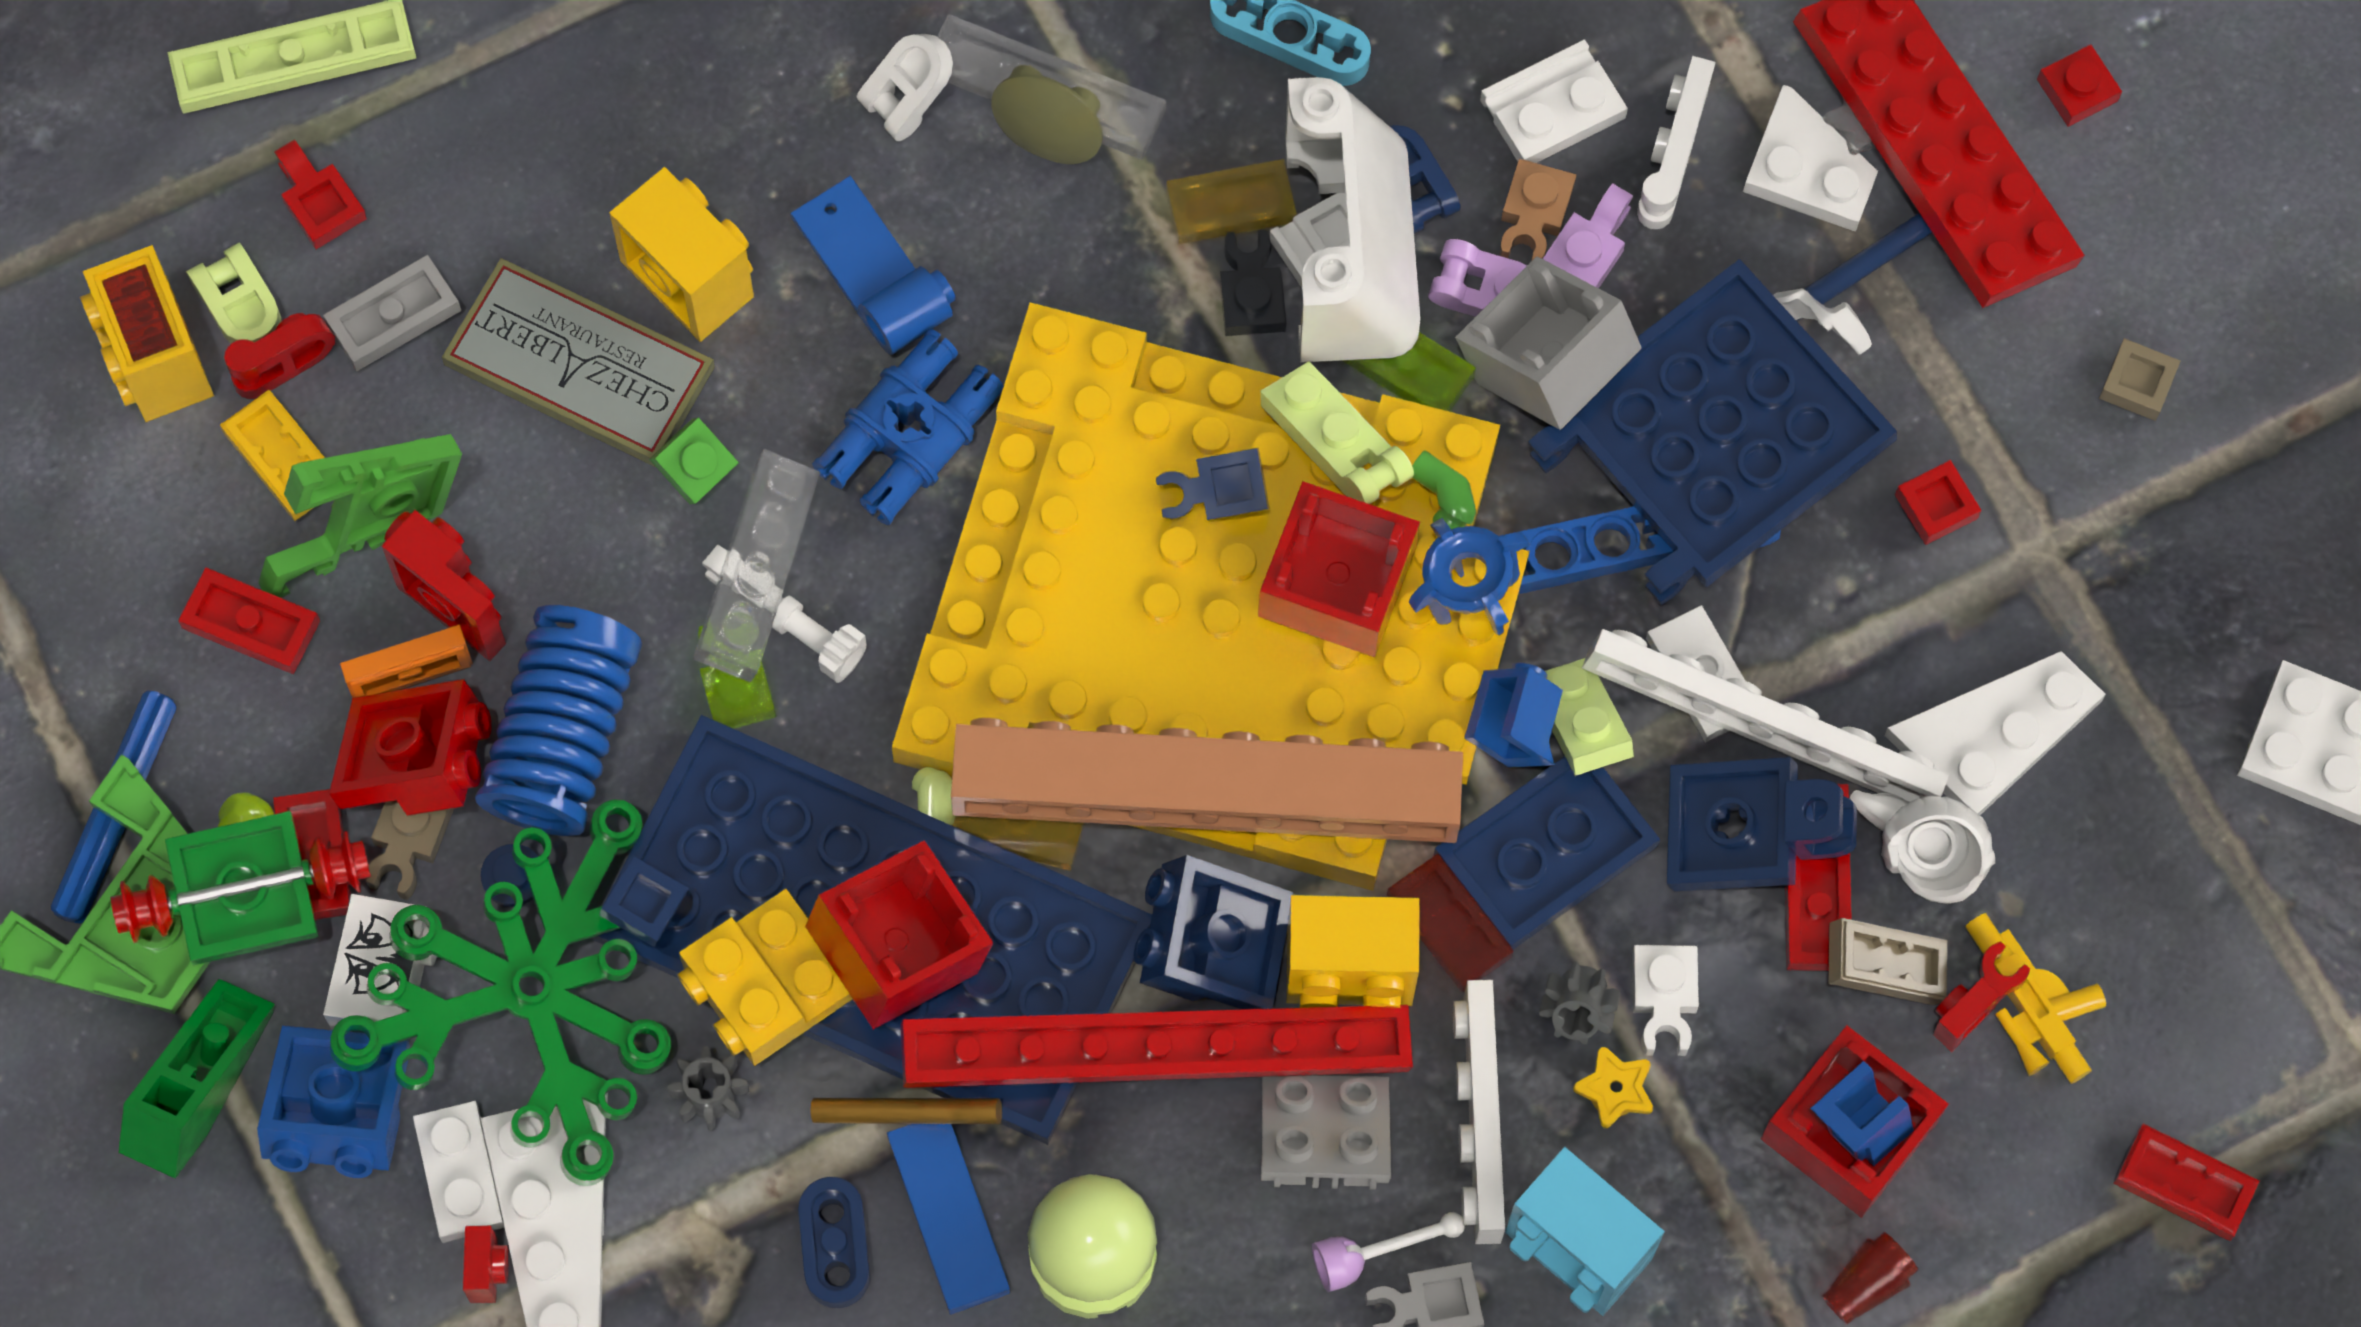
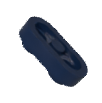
[798,1177,870,1308]

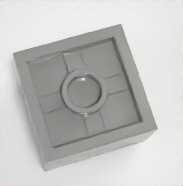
[1455,256,1642,430]

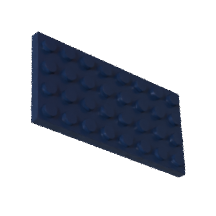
[591,715,1152,1145]

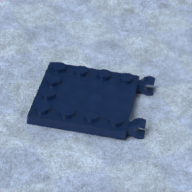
[1528,259,1897,605]

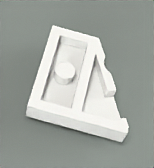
[1743,85,1878,232]

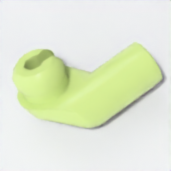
[912,767,956,826]

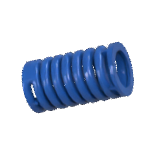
[475,605,642,836]

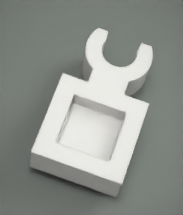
[1632,945,1699,1056]

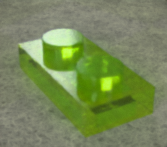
[1342,332,1476,412]

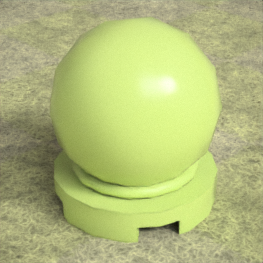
[1028,1174,1157,1319]

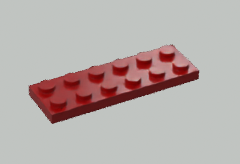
[1793,0,2085,308]

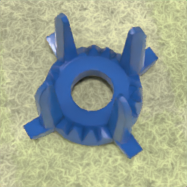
[1409,518,1530,635]

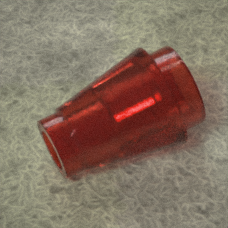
[1821,1232,1919,1325]

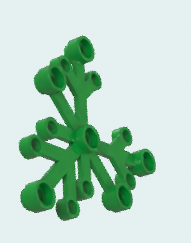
[330,799,671,1186]

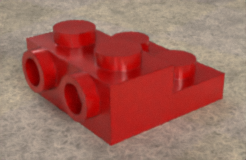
[382,510,506,661]
[329,679,492,816]

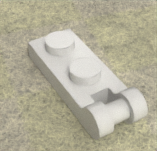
[1637,56,1716,229]

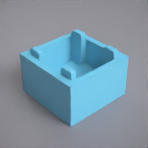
[1505,1147,1665,1316]

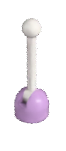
[1312,1212,1465,1292]

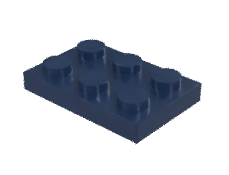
[1433,756,1660,953]

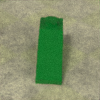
[118,979,275,1178]

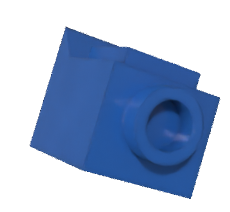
[1464,663,1563,768]
[1810,1061,1914,1166]

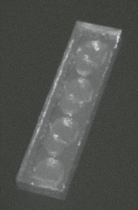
[937,14,1166,160]
[693,449,820,682]

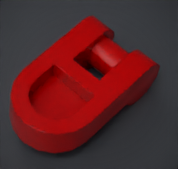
[224,313,335,399]

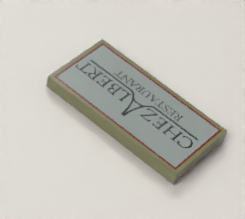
[442,258,715,467]

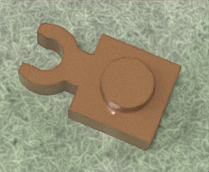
[1499,159,1577,260]

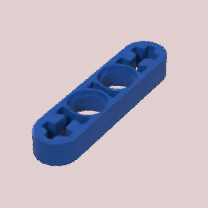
[1499,507,1674,594]

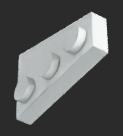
[1884,651,2106,815]

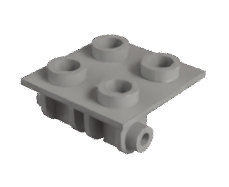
[1261,1075,1391,1190]

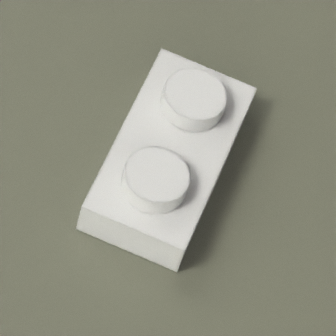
[413,1101,505,1243]

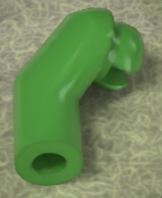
[1412,450,1476,529]

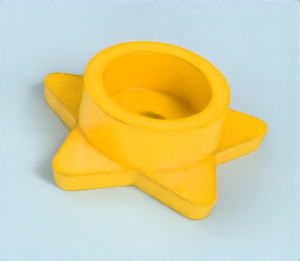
[1573,1047,1653,1128]

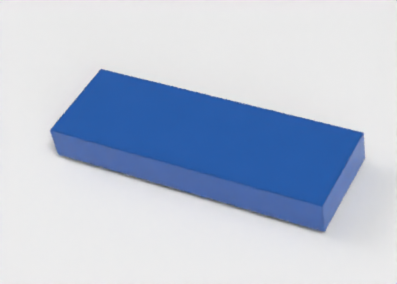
[887,1124,1010,1315]

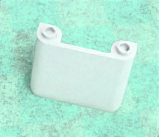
[1285,77,1420,363]

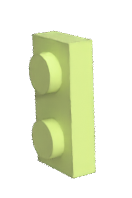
[1545,658,1634,776]

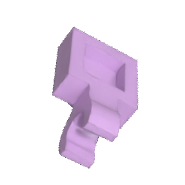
[1543,183,1633,288]

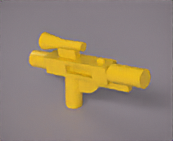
[1965,913,2106,1084]

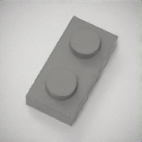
[323,255,461,371]

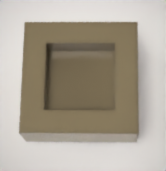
[2099,338,2181,421]

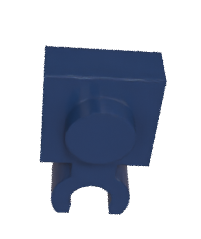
[1156,448,1270,520]

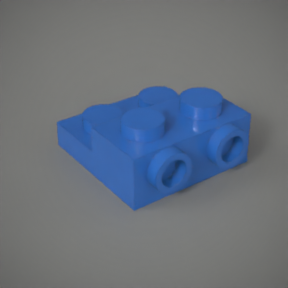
[257,1025,410,1178]

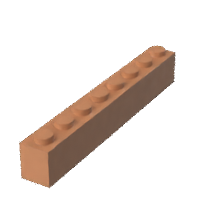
[951,718,1463,843]

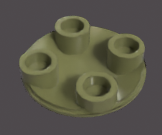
[991,65,1103,164]

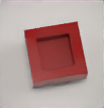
[2037,44,2122,127]
[1895,460,1982,545]
[463,1226,509,1303]

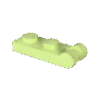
[1260,361,1414,504]

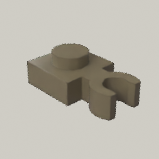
[366,800,454,900]

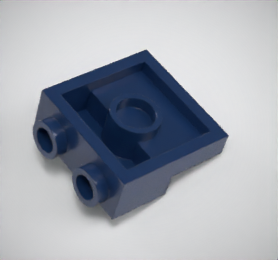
[1134,855,1294,1010]

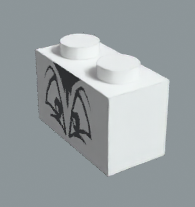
[323,894,437,1033]

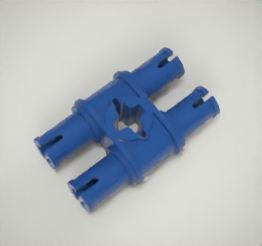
[812,329,1004,525]

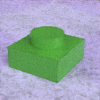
[649,417,739,505]

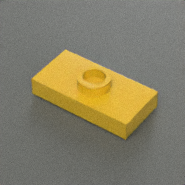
[220,390,325,521]

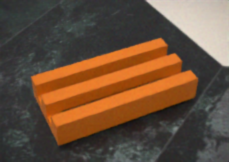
[340,625,473,698]

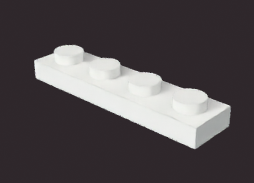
[1453,980,1505,1244]

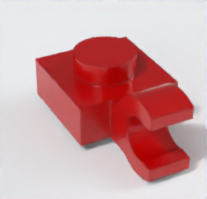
[274,139,367,250]
[1933,941,2030,1052]

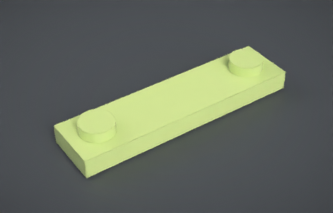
[168,0,416,114]

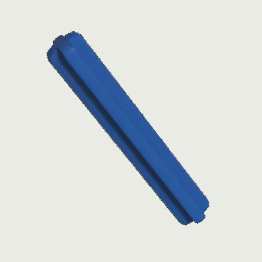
[51,690,176,924]

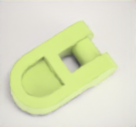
[186,242,282,343]

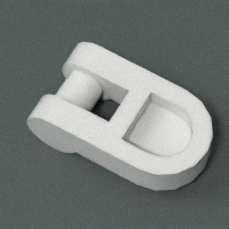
[857,34,953,141]

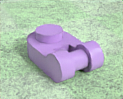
[1428,239,1527,317]

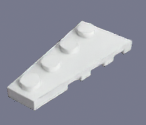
[481,1093,608,1327]

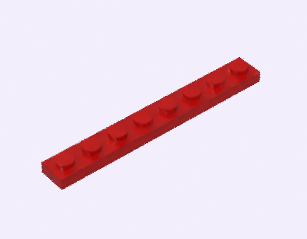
[901,1005,1413,1088]

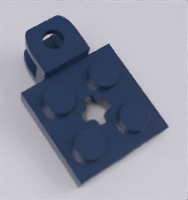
[1667,757,1857,892]

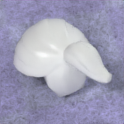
[1850,790,1995,904]

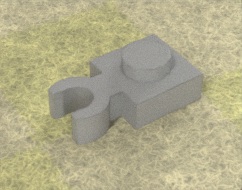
[1365,1262,1484,1327]

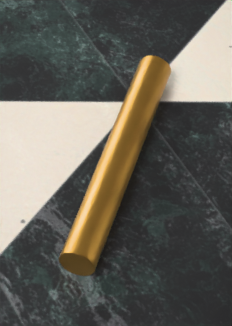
[810,1098,1002,1124]

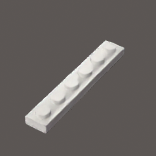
[1582,629,1949,803]

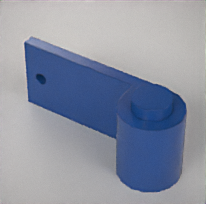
[790,175,956,355]

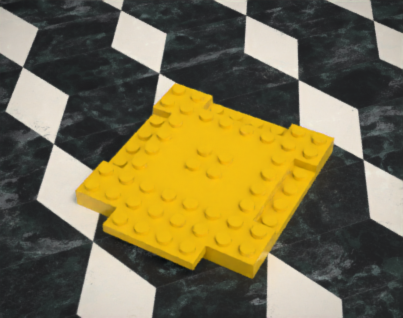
[892,302,1530,891]

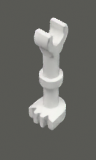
[702,545,866,683]

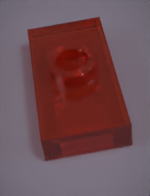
[1387,853,1514,993]

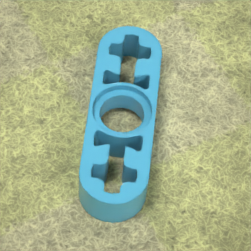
[1210,0,1371,86]

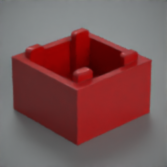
[1258,481,1420,657]
[805,840,993,1029]
[1761,1025,1949,1218]

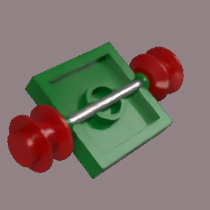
[110,811,371,966]

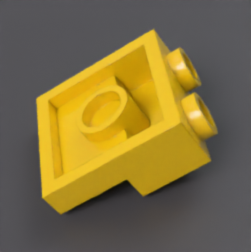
[677,889,853,1066]

